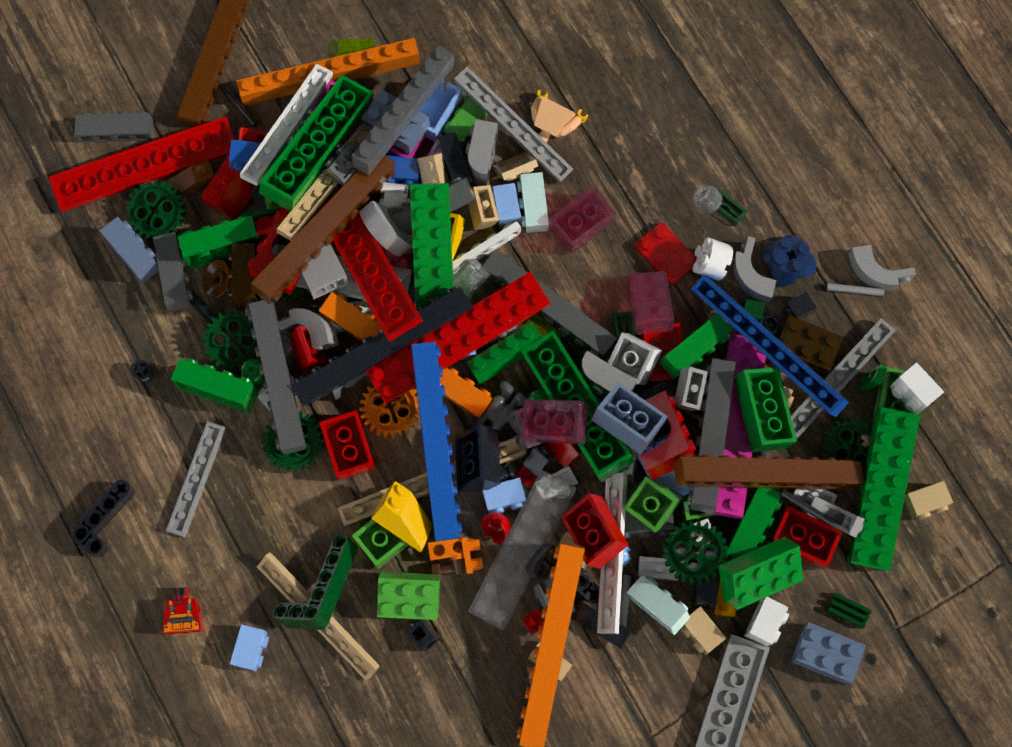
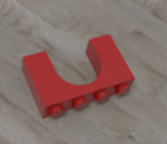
[248,208,300,295]
[640,391,696,480]

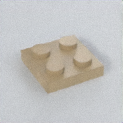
[492,152,538,181]

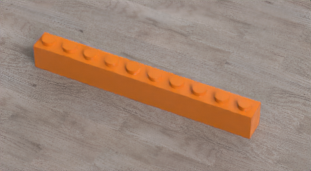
[236,38,420,106]
[319,292,493,419]
[516,542,585,747]

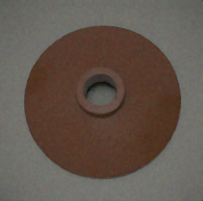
[203,260,231,297]

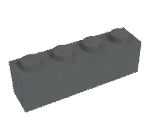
[75,111,153,143]
[153,232,193,312]
[624,511,674,539]

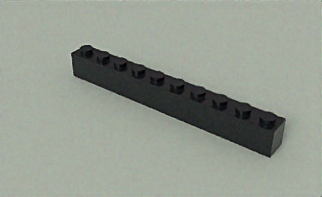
[291,286,473,407]

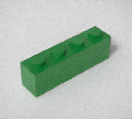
[659,313,733,379]
[466,322,542,385]

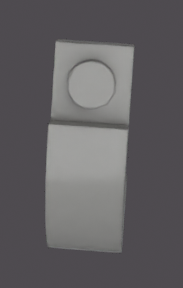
[359,201,413,257]
[733,236,776,303]
[848,245,916,291]
[278,309,339,351]
[800,493,864,537]

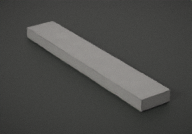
[166,421,226,538]

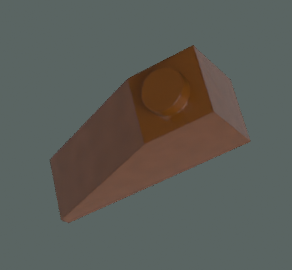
[163,160,215,199]

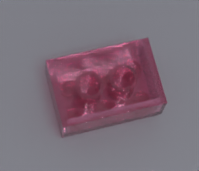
[548,186,616,254]
[627,271,674,335]
[521,399,588,444]

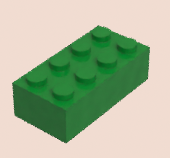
[178,215,260,269]
[171,358,258,414]
[734,367,797,452]
[723,488,782,562]
[719,537,803,610]

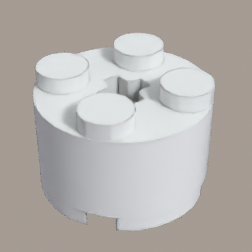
[379,182,409,214]
[693,237,733,281]

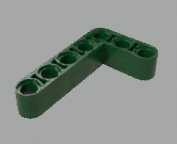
[273,534,358,630]

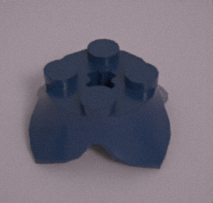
[761,235,816,287]

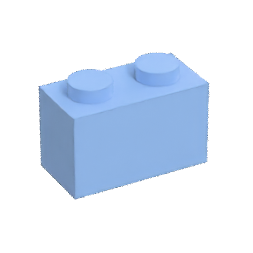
[492,183,521,227]
[482,478,526,513]
[230,624,269,671]

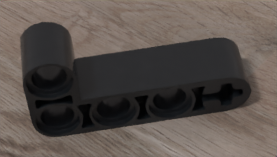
[71,480,135,558]
[526,544,600,604]

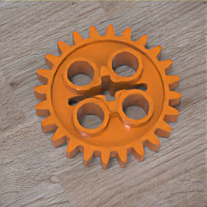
[359,387,420,439]

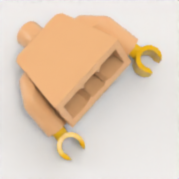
[531,90,588,143]

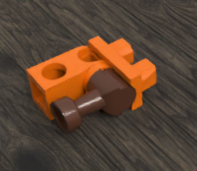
[428,537,484,579]

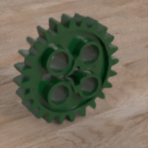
[125,180,187,240]
[202,310,258,372]
[261,411,325,473]
[820,416,873,472]
[663,520,728,585]

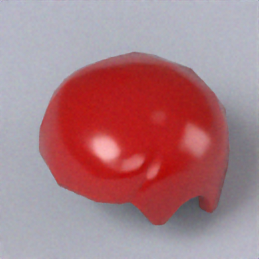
[481,512,511,543]

